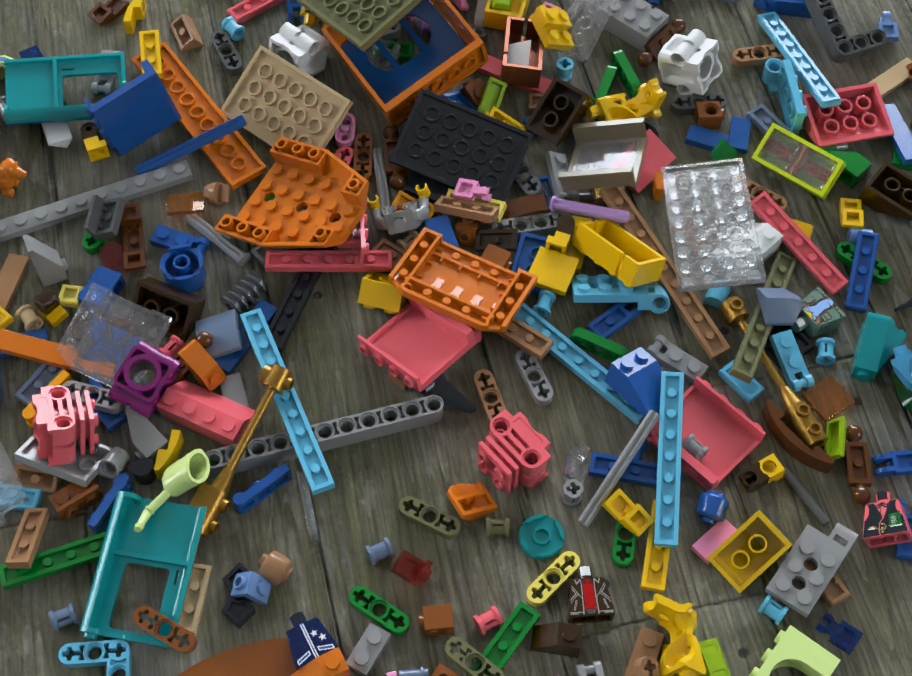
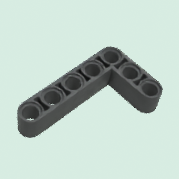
[804,0,887,63]

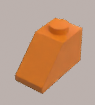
[178,339,227,392]

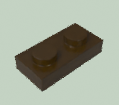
[475,228,518,252]

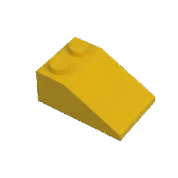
[707,510,793,593]

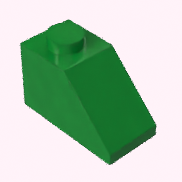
[827,151,872,189]

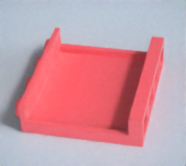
[357,299,476,392]
[647,376,766,492]

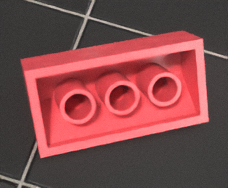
[156,379,255,446]

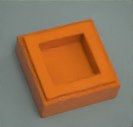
[652,172,664,201]

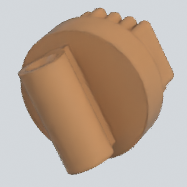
[203,182,230,205]

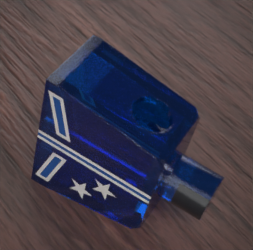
[286,612,338,671]

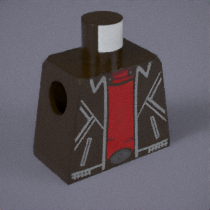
[567,566,615,624]

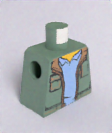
[791,287,846,337]

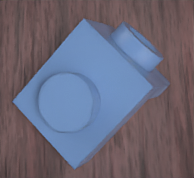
[231,571,272,605]

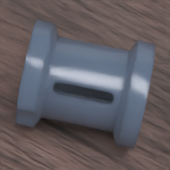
[365,537,395,566]
[48,603,79,632]

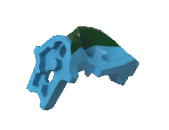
[891,344,912,413]

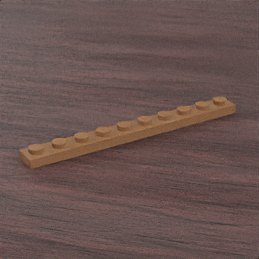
[599,187,731,360]
[372,237,554,360]

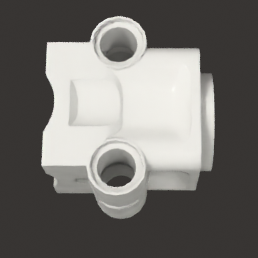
[268,22,329,77]
[658,29,723,95]

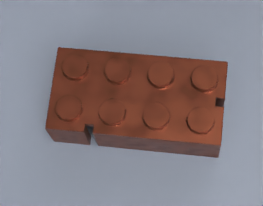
[500,16,544,88]

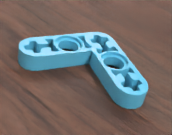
[58,639,132,676]

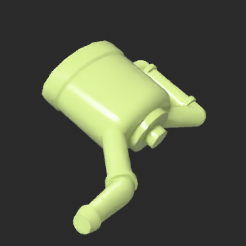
[134,448,210,532]

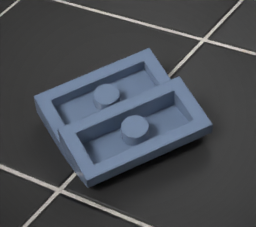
[195,308,242,359]

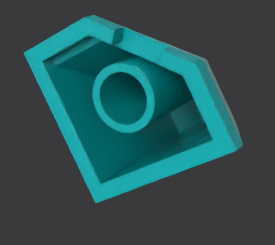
[850,312,907,382]

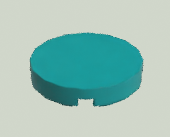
[518,514,565,560]

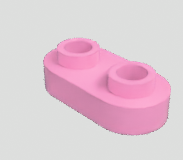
[335,112,356,147]

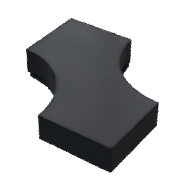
[221,562,256,629]

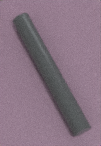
[783,467,830,527]

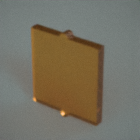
[166,192,207,216]
[801,375,855,422]

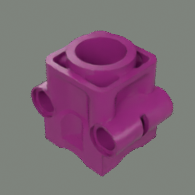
[108,341,182,418]

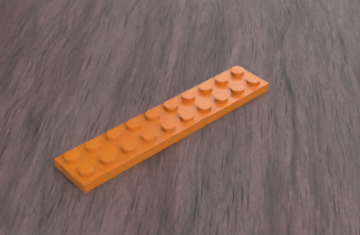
[131,41,267,190]

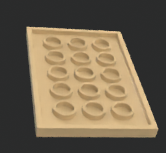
[220,45,353,149]

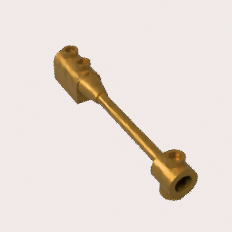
[720,296,828,450]
[189,364,295,537]

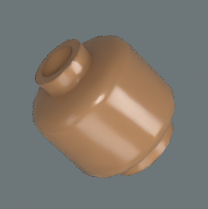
[257,550,294,586]

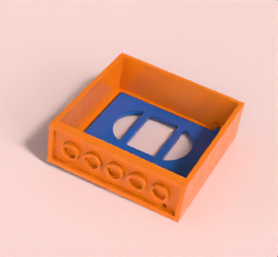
[321,0,489,128]

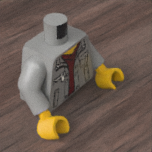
[367,183,431,235]

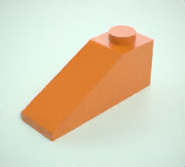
[290,647,350,676]

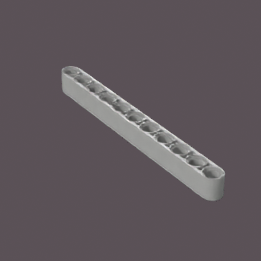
[205,395,444,478]

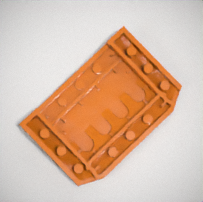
[389,227,538,332]

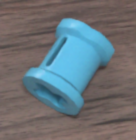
[221,16,246,41]
[555,57,574,82]
[532,290,557,318]
[816,337,836,366]
[757,594,789,625]

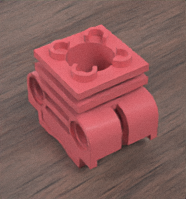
[32,386,99,466]
[477,409,552,494]

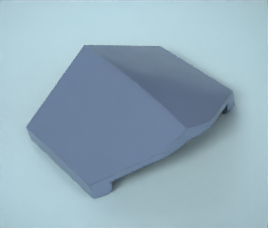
[756,288,803,326]

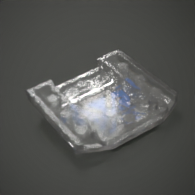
[56,282,173,387]

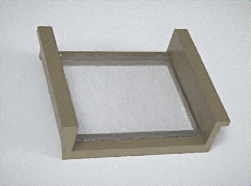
[558,117,648,193]

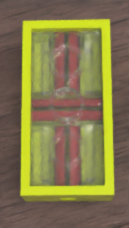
[751,123,846,200]

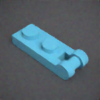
[769,329,814,393]

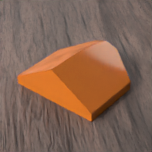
[446,482,498,522]

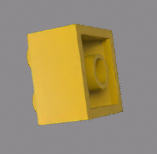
[357,272,407,314]

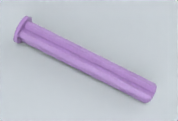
[550,195,630,223]

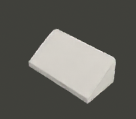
[41,122,72,148]

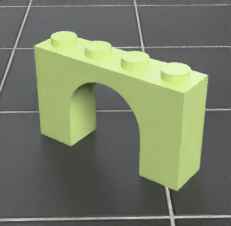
[749,625,841,676]

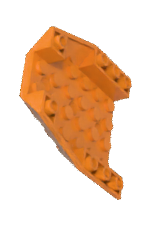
[214,136,369,248]

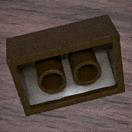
[128,277,206,343]

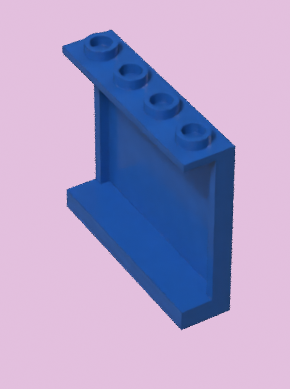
[83,59,182,156]

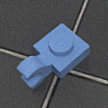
[876,11,899,42]

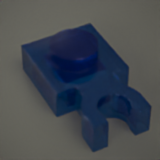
[815,612,864,655]

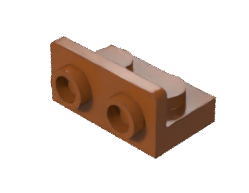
[48,480,104,521]

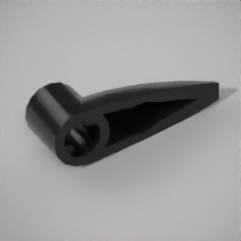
[420,375,476,413]

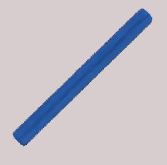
[135,115,247,175]

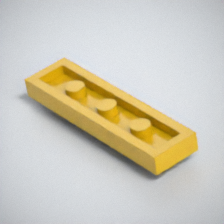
[640,500,670,594]

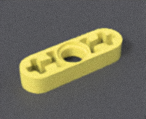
[526,551,580,607]

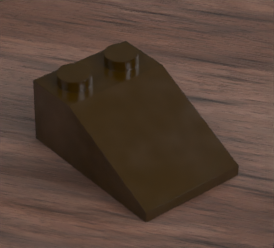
[524,76,593,146]
[858,161,912,221]

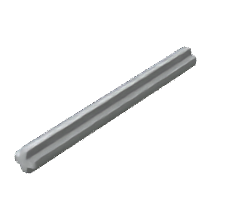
[578,410,660,527]

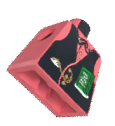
[863,491,912,549]

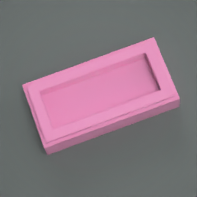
[691,519,737,565]

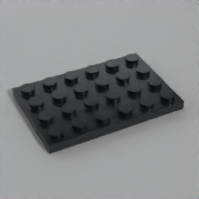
[389,88,533,202]

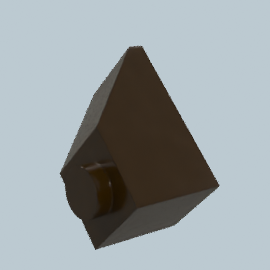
[530,622,583,658]

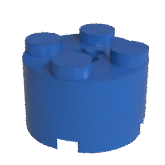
[160,244,207,293]

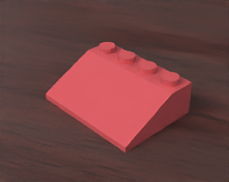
[802,82,895,148]

